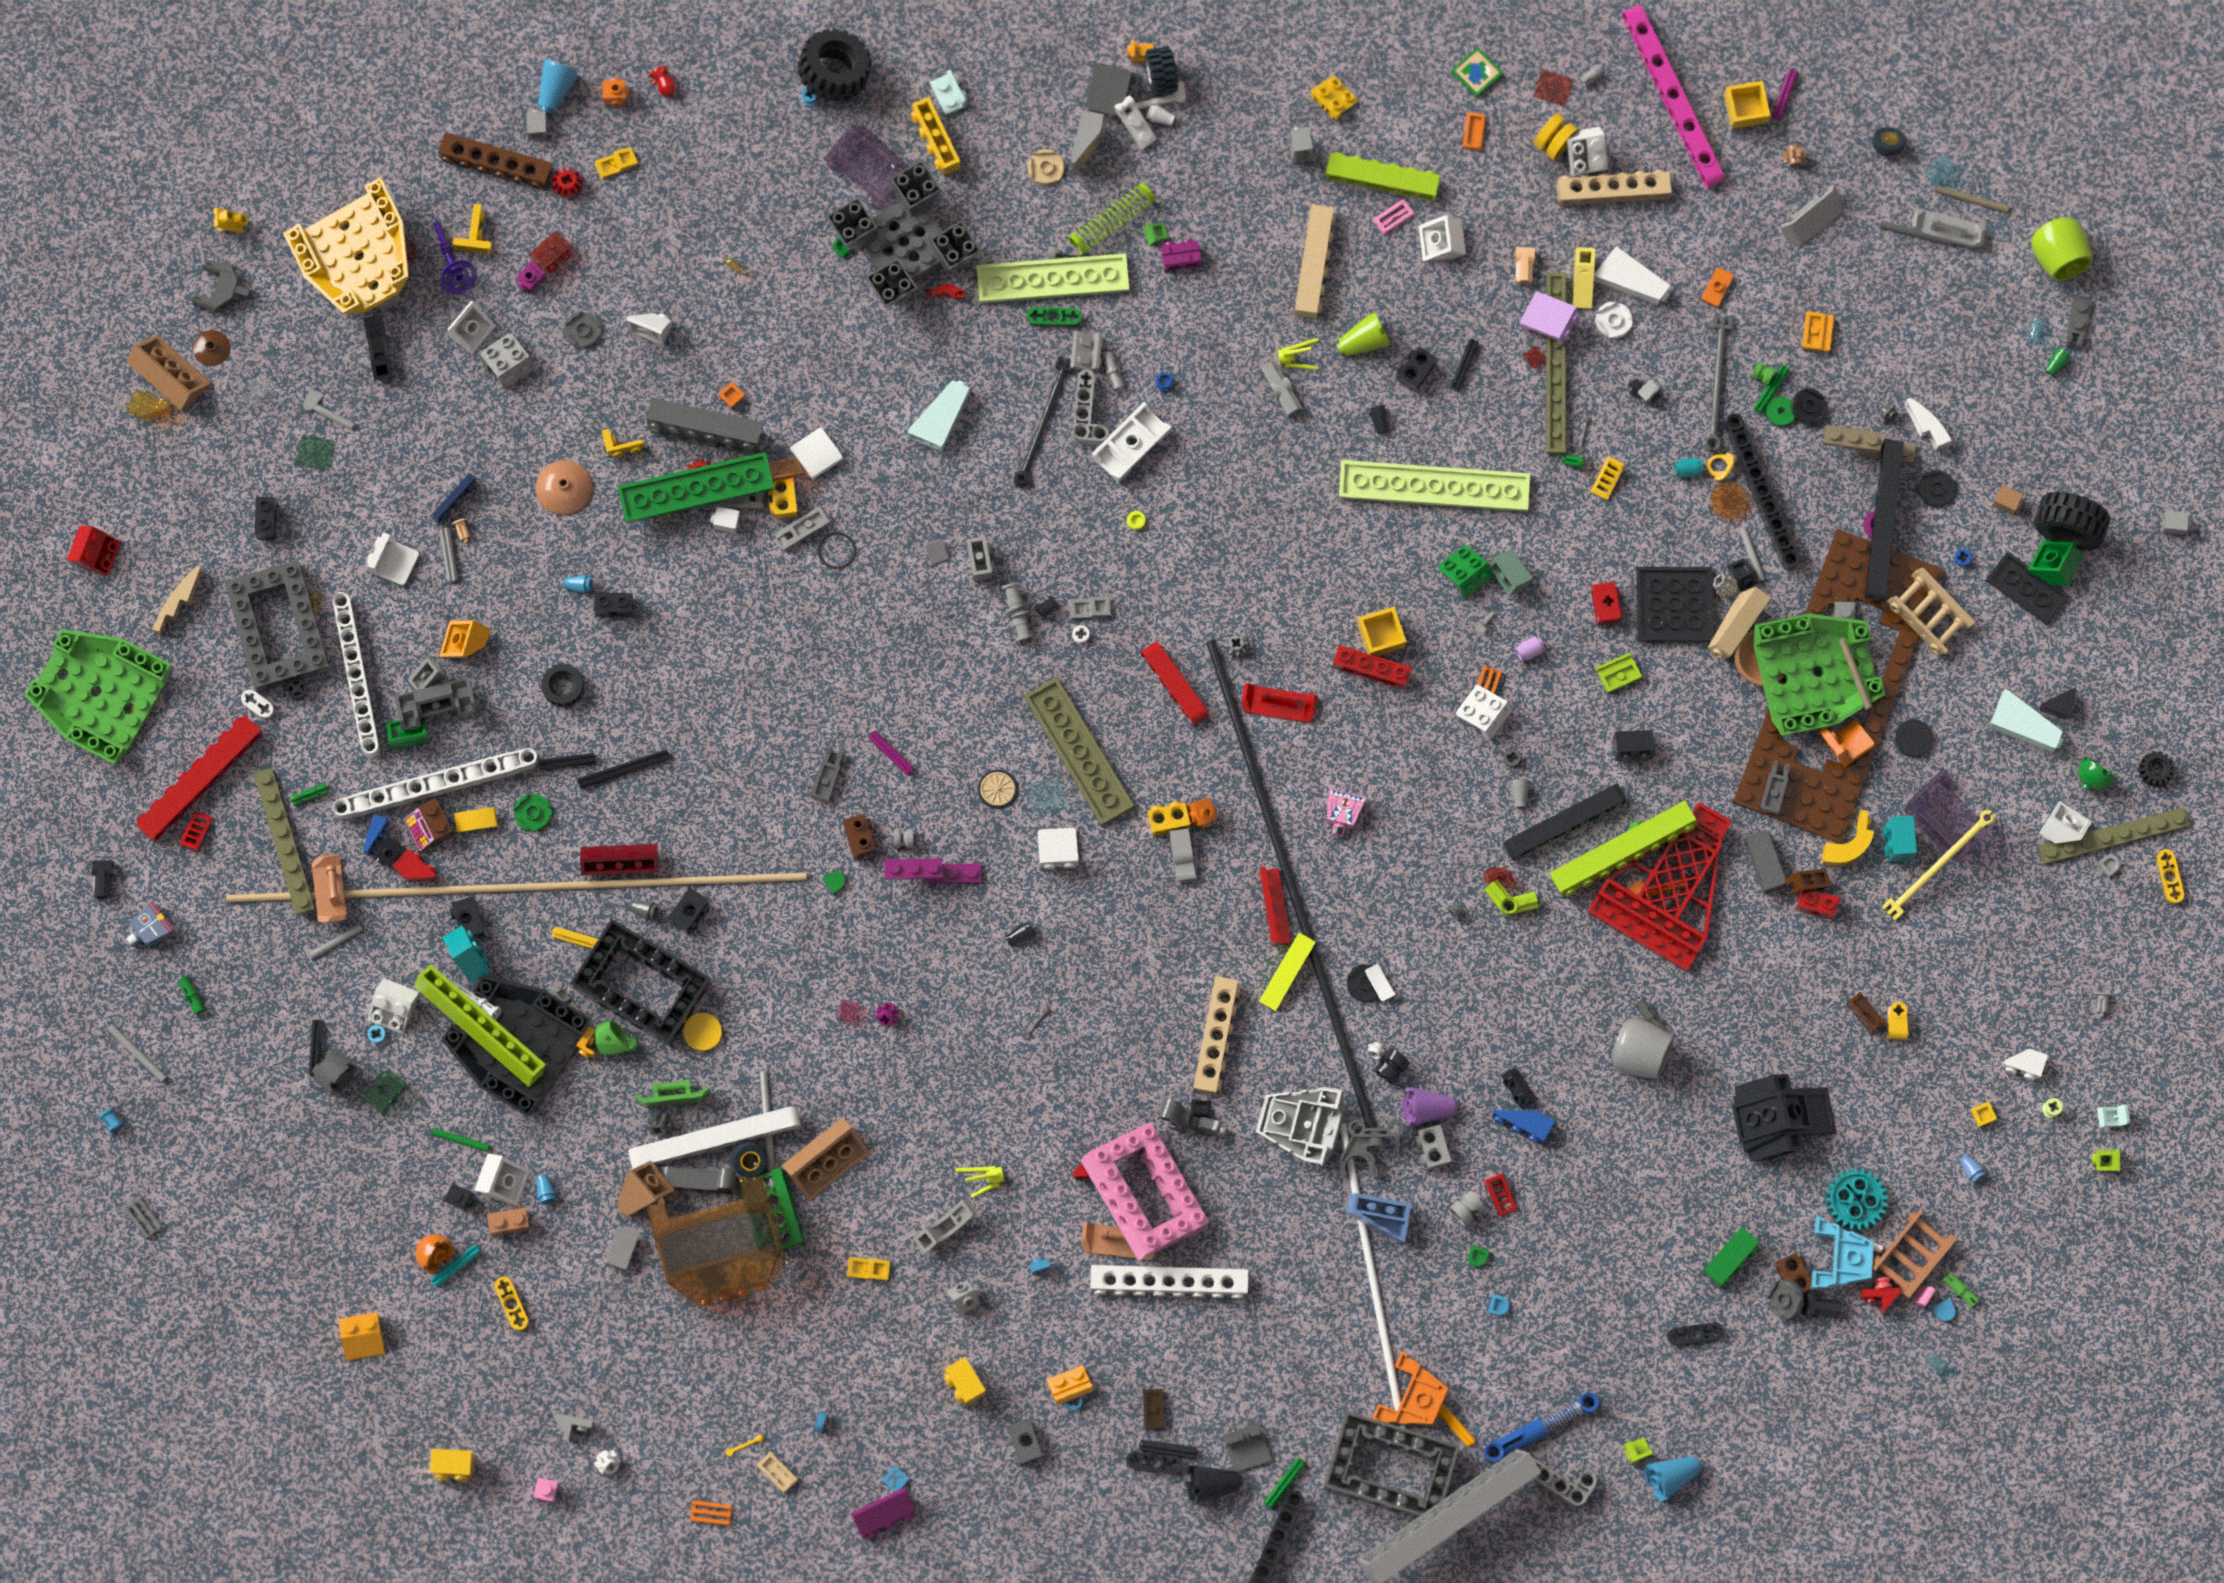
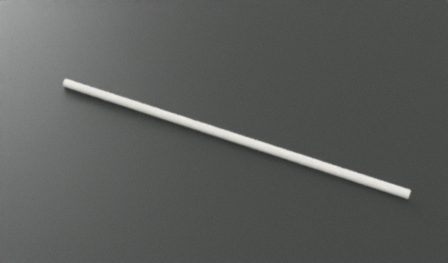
[1340,1124,1407,1429]

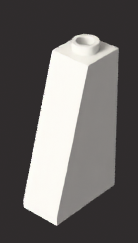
[1594,247,1671,305]

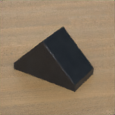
[2039,688,2077,720]

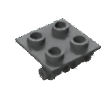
[1222,1423,1272,1472]

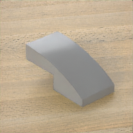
[1069,597,1111,620]

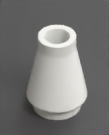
[1146,104,1175,126]

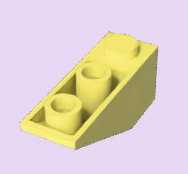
[1573,247,1595,309]

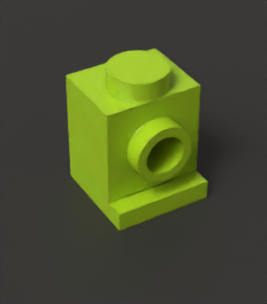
[2092,1149,2120,1171]

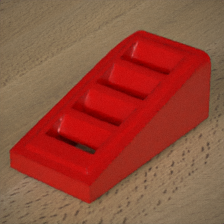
[179,811,213,853]
[1483,1173,1517,1217]

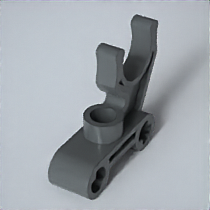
[1159,1098,1229,1139]
[1339,1119,1405,1177]

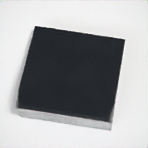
[1190,1099,1211,1119]

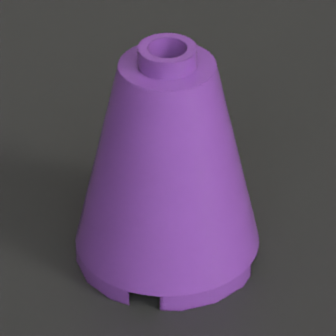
[1402,1087,1458,1126]

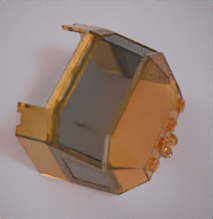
[647,1177,787,1307]

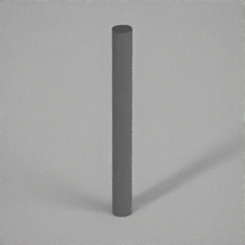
[1880,221,1953,246]

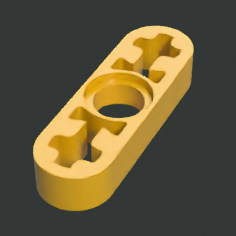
[2157,849,2184,904]
[495,1277,528,1331]

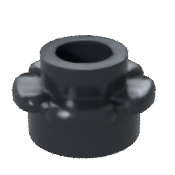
[1629,378,1643,396]

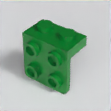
[1438,545,1494,600]

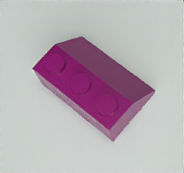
[851,1487,915,1540]

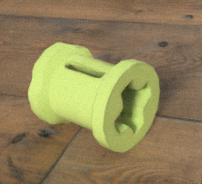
[2042,1098,2063,1118]

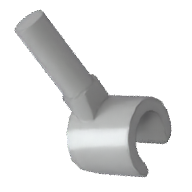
[1475,612,1495,636]

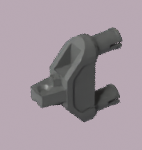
[192,259,251,313]

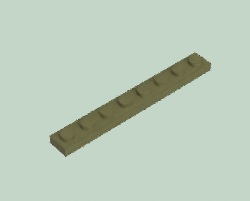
[253,768,315,916]
[2038,807,2190,865]

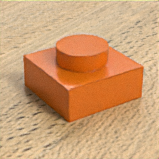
[718,382,745,409]

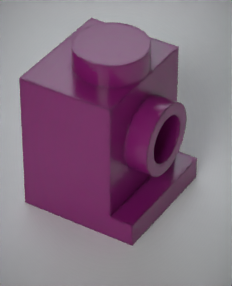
[516,260,546,293]

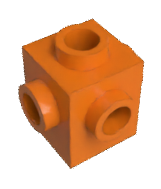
[602,78,630,107]
[1186,797,1217,828]

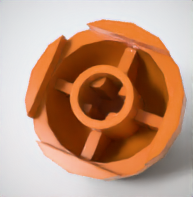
[415,1234,454,1274]

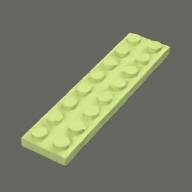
[976,254,1129,303]

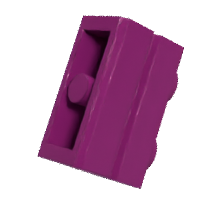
[1160,239,1202,272]

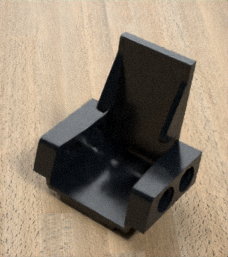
[1732,1074,1836,1162]

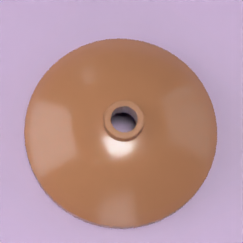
[536,460,593,515]
[1734,630,1784,686]

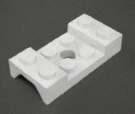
[1091,402,1171,483]

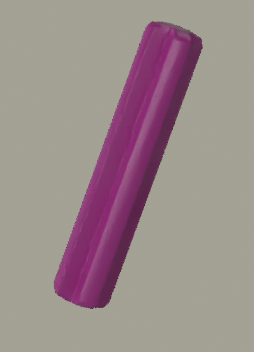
[1772,68,1798,120]
[868,730,914,775]

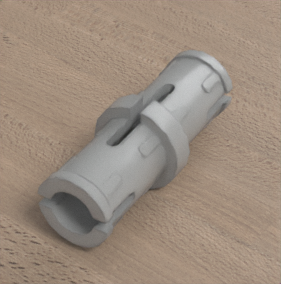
[1101,352,1125,391]

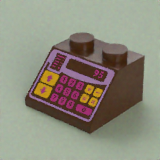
[403,798,454,853]

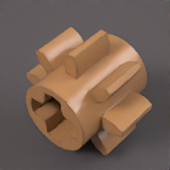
[1783,145,1807,167]

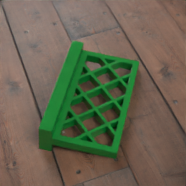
[738,1167,806,1257]

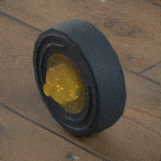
[1872,127,1906,156]

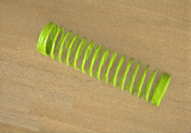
[1068,183,1156,255]

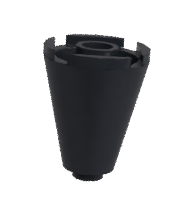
[1187,1465,1243,1505]

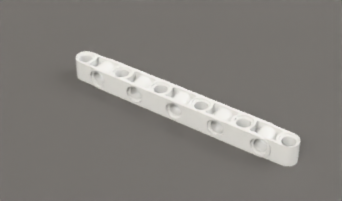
[333,748,538,820]

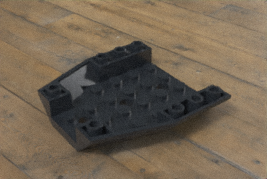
[441,975,592,1118]

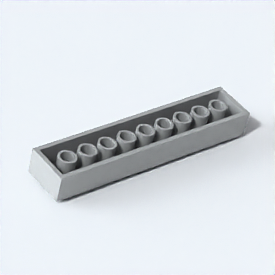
[1357,1449,1541,1583]

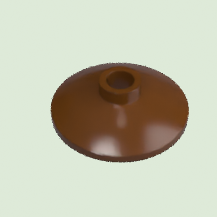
[193,330,231,366]

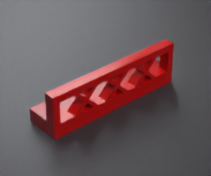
[1259,866,1291,946]

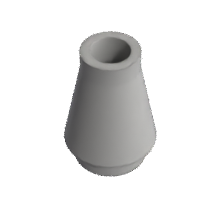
[1511,779,1530,807]

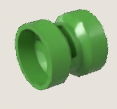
[1751,361,1776,386]

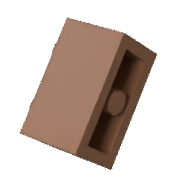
[487,1207,530,1237]

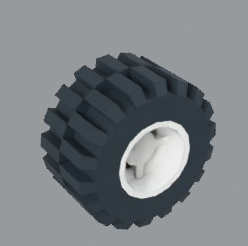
[1145,46,1178,96]

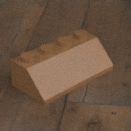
[126,335,212,410]
[782,1118,870,1201]

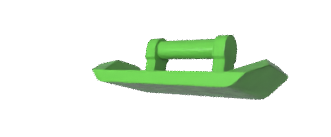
[634,1079,711,1108]

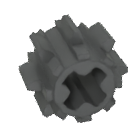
[648,1111,672,1137]

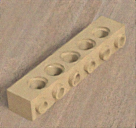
[1556,170,1672,206]
[1193,976,1241,1095]

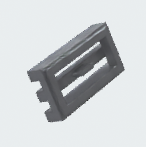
[123,1196,162,1239]

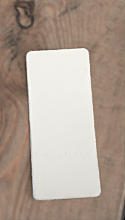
[1365,964,1395,1001]

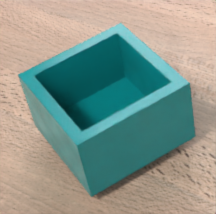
[1882,816,1917,862]
[443,926,491,984]

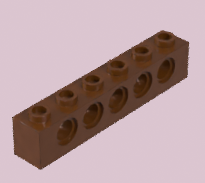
[438,132,553,189]

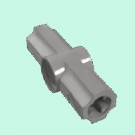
[1261,360,1302,417]

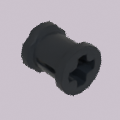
[1035,595,1060,620]

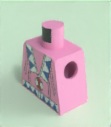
[1327,789,1365,837]

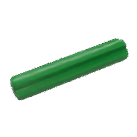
[1753,365,1790,414]
[1264,1458,1306,1509]

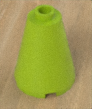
[1337,312,1391,357]

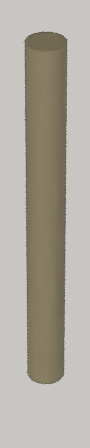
[1935,185,2009,213]
[1838,638,1873,710]

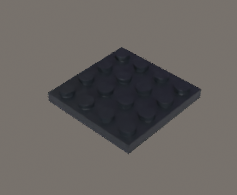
[1636,567,1714,642]

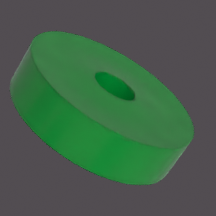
[1765,396,1795,427]

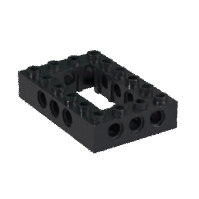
[570,919,711,1047]

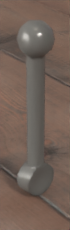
[1576,417,1591,454]
[1022,1007,1051,1040]

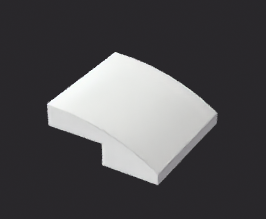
[790,427,843,480]

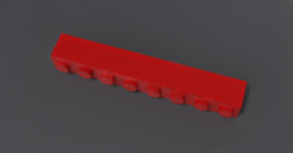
[136,715,263,843]

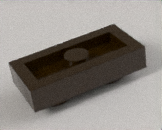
[1143,1389,1164,1430]

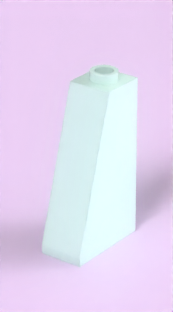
[907,380,970,452]
[1989,689,2064,753]

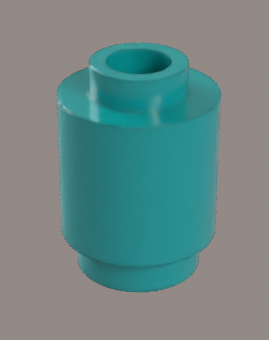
[1674,458,1703,478]

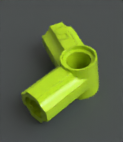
[1484,880,1539,917]

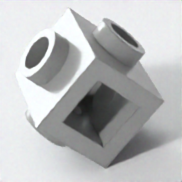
[947,1280,980,1315]

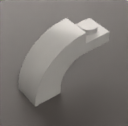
[913,1198,977,1254]

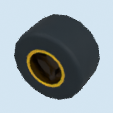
[731,1140,767,1178]

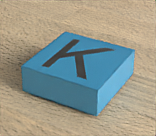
[882,1465,909,1492]

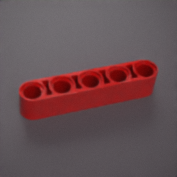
[1140,641,1209,726]

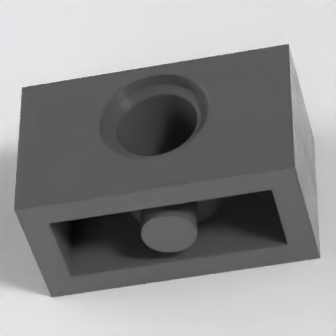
[1007,1419,1045,1466]

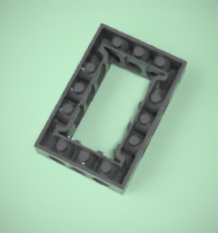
[224,560,331,693]
[1323,1411,1460,1518]

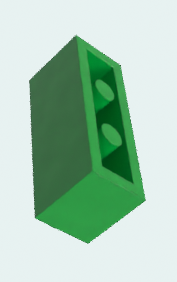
[1702,1227,1759,1288]

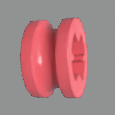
[1873,1277,1892,1289]

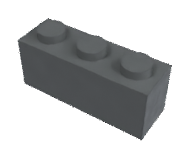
[1743,830,1788,894]

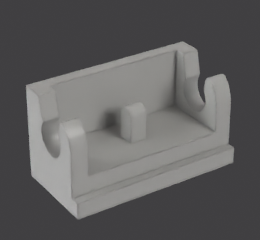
[604,1225,639,1270]

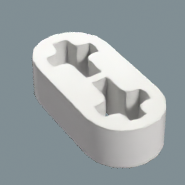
[241,690,274,719]

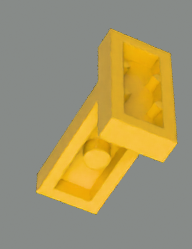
[453,204,493,254]

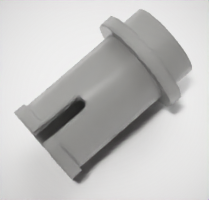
[1579,65,1603,88]

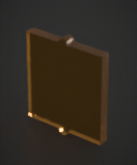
[768,457,804,482]

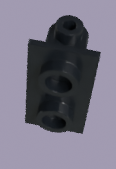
[1501,1068,1535,1109]

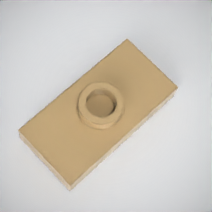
[756,1451,798,1494]

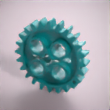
[1825,1167,1889,1231]

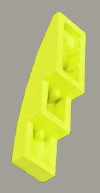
[1259,932,1316,1011]

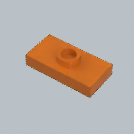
[1701,267,1734,308]

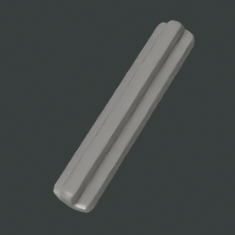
[439,528,458,583]

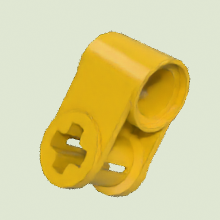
[1887,1002,1908,1040]

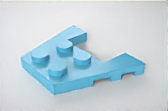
[1811,1216,1874,1290]

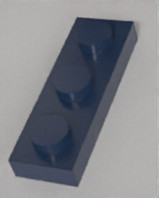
[432,473,477,524]

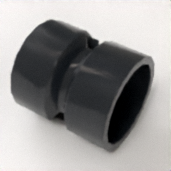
[1374,1048,1410,1085]

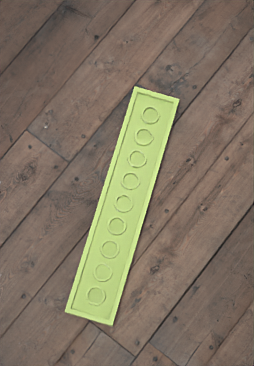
[1339,460,1530,512]

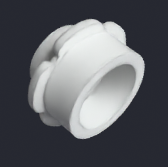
[1367,1042,1385,1060]

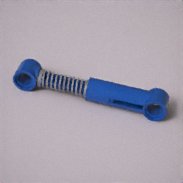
[1483,1392,1599,1464]

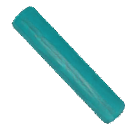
[430,1244,481,1287]

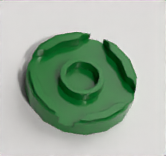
[514,794,552,832]

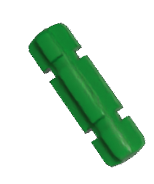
[290,783,328,806]

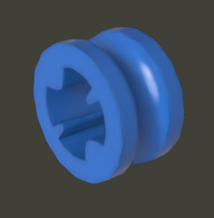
[1954,549,1972,567]

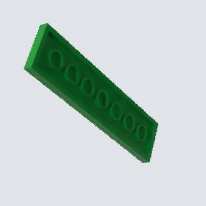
[617,452,775,524]

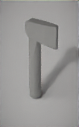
[303,389,355,430]

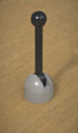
[1046,246,1090,260]

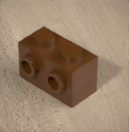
[842,813,878,859]

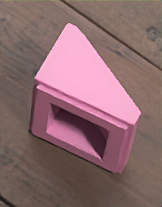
[1911,1285,1935,1308]

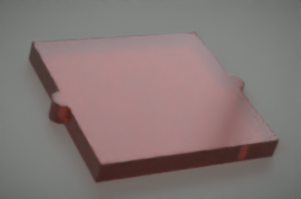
[1533,69,1573,106]

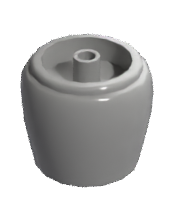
[1611,1017,1674,1080]

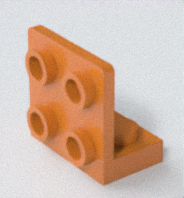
[1819,720,1875,767]

